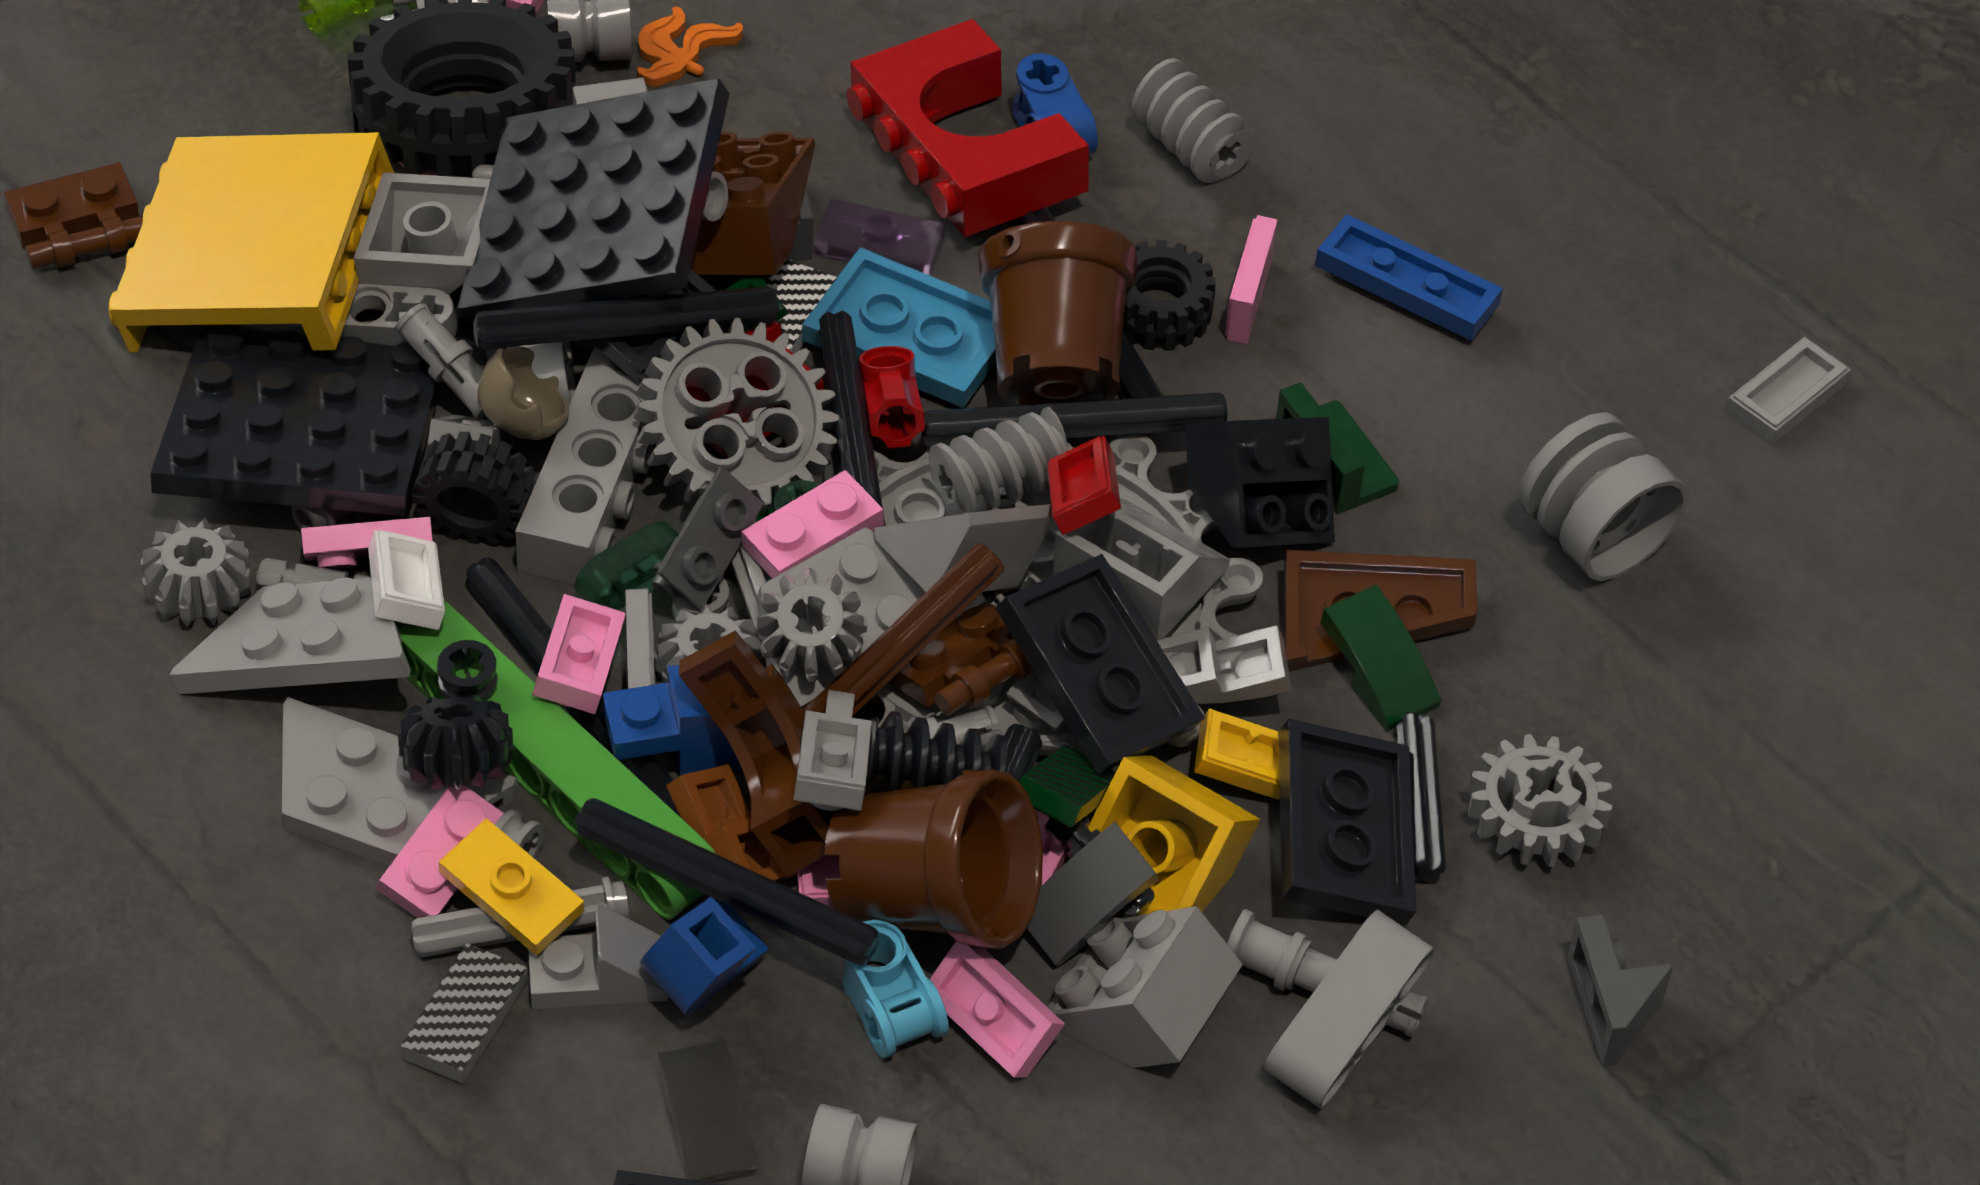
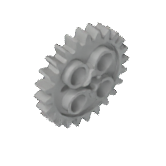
[634,318,839,515]

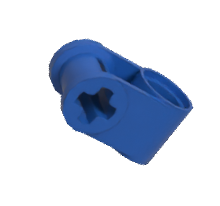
[1011,53,1098,154]

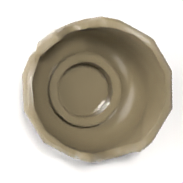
[477,346,569,441]

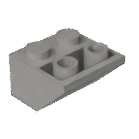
[1052,498,1230,640]
[1047,906,1243,1068]

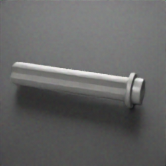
[411,876,630,957]

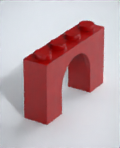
[846,19,1089,237]

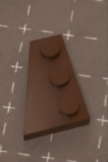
[1284,550,1477,672]

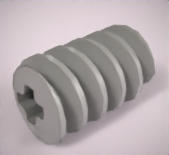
[1132,58,1256,183]
[929,406,1069,513]

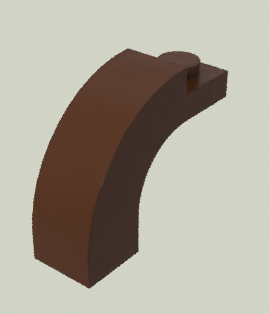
[679,630,836,876]

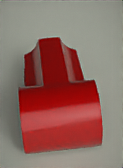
[859,346,925,448]

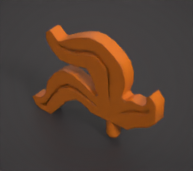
[637,6,743,87]

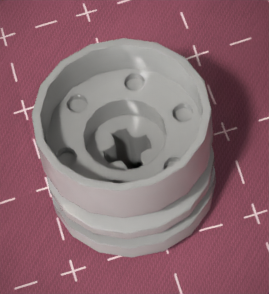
[1517,412,1689,582]

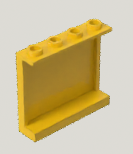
[109,132,394,352]

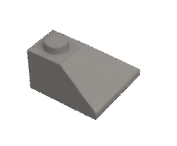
[353,172,491,311]

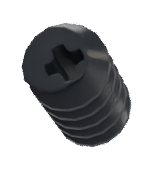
[865,711,1008,792]

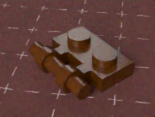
[4,162,143,269]
[889,601,1033,715]

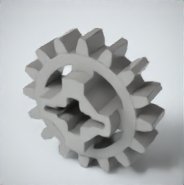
[1468,734,1613,867]

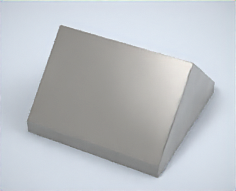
[874,504,1054,592]

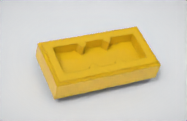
[1194,709,1280,800]
[438,818,584,956]

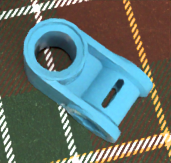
[843,920,949,1058]

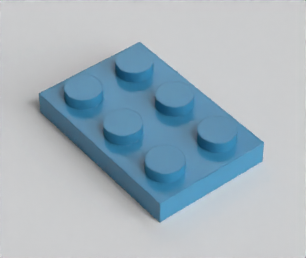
[802,247,997,408]

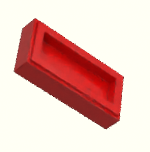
[1047,436,1121,535]

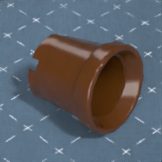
[977,221,1137,405]
[824,769,1043,949]

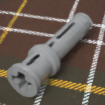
[1227,909,1429,1038]

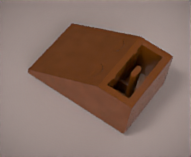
[691,131,815,275]

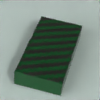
[1019,744,1116,828]

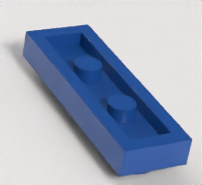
[1315,214,1503,341]

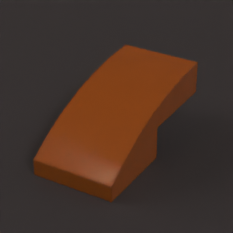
[666,764,796,882]

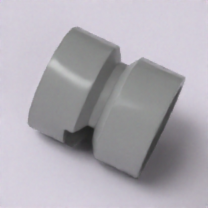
[546,0,632,62]
[801,1104,918,1185]

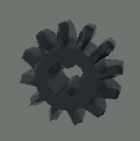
[398,694,513,791]

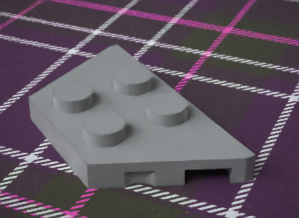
[756,527,986,710]
[170,578,411,694]
[282,697,518,867]

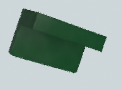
[1276,382,1399,515]

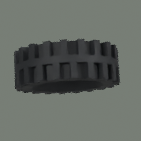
[348,0,576,177]

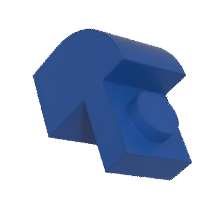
[602,665,743,776]
[640,896,769,1016]

